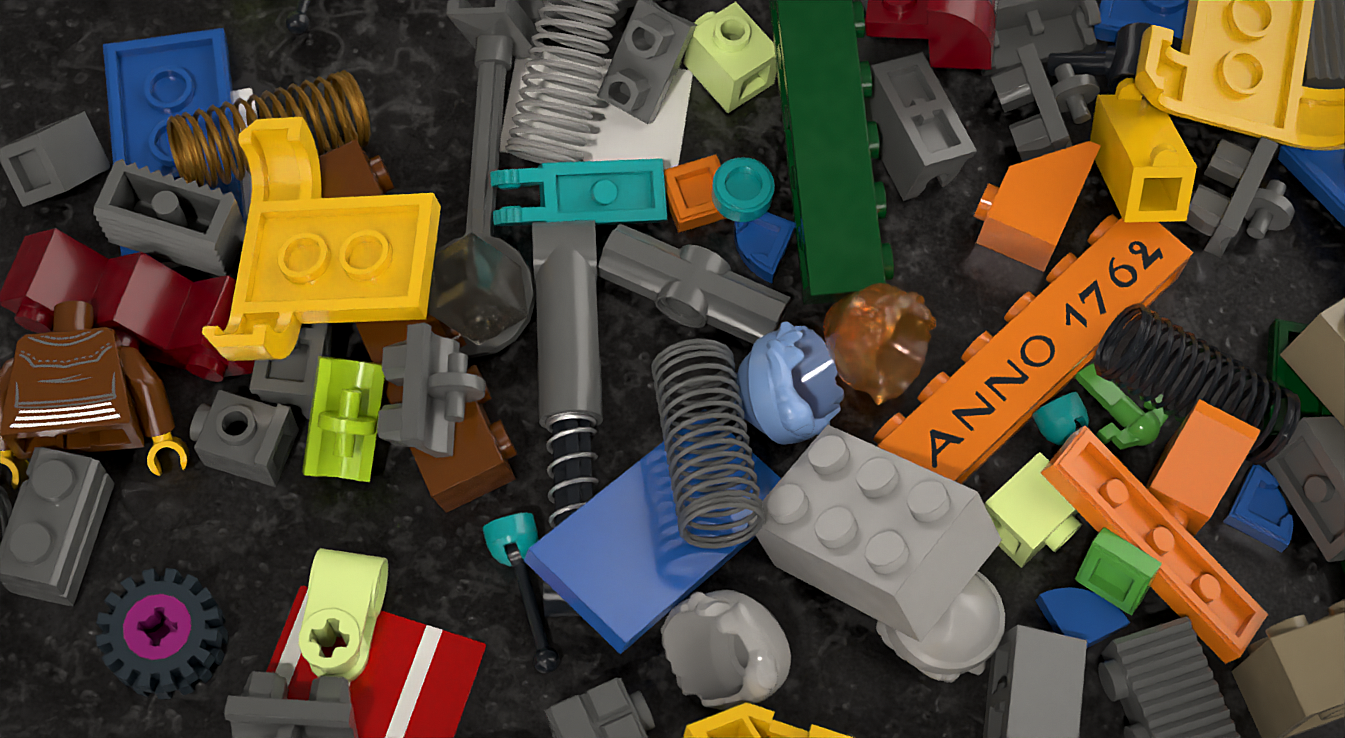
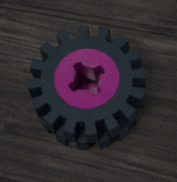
[95,568,228,699]

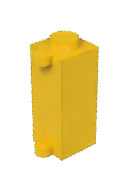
[1090,78,1197,222]

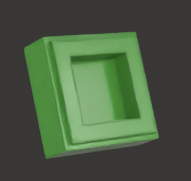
[1075,527,1162,615]

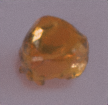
[823,283,936,405]

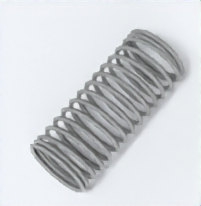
[505,0,621,164]

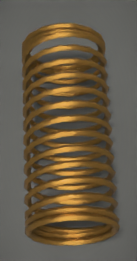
[167,70,371,188]

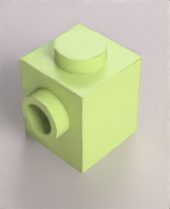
[684,1,777,113]
[984,452,1082,568]

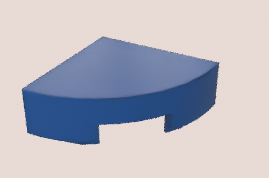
[734,212,795,284]
[1223,464,1293,553]
[1035,588,1130,649]

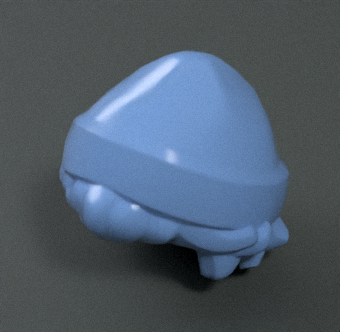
[734,322,844,445]

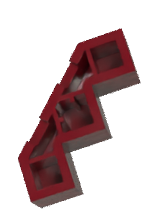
[0,228,255,382]

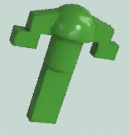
[1075,363,1169,450]

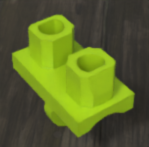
[302,356,385,482]

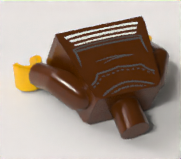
[0,301,189,490]

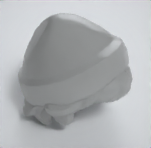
[876,571,1005,683]
[661,590,791,710]

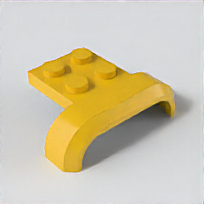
[1135,0,1345,150]
[202,117,441,361]

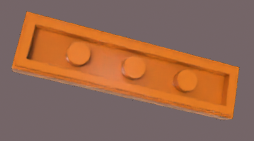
[1041,425,1268,664]

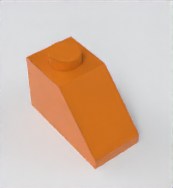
[974,141,1101,272]
[1145,399,1261,537]

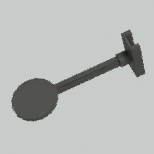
[432,0,543,358]

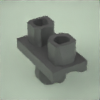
[597,0,697,124]
[991,42,1100,161]
[1183,136,1295,258]
[377,323,486,458]
[224,671,358,738]

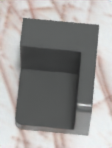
[0,111,110,207]

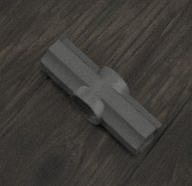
[597,223,790,344]

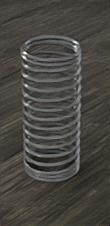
[651,338,765,549]

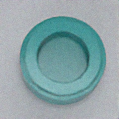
[712,157,774,222]

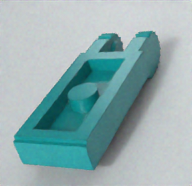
[490,158,667,226]

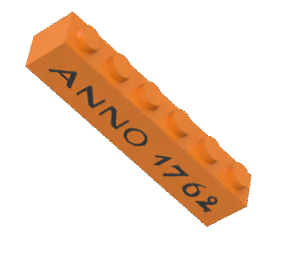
[873,214,1193,484]

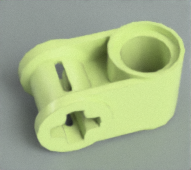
[299,548,388,682]

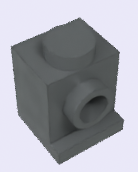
[190,390,299,487]

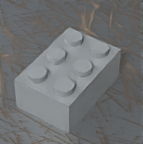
[747,424,1002,642]

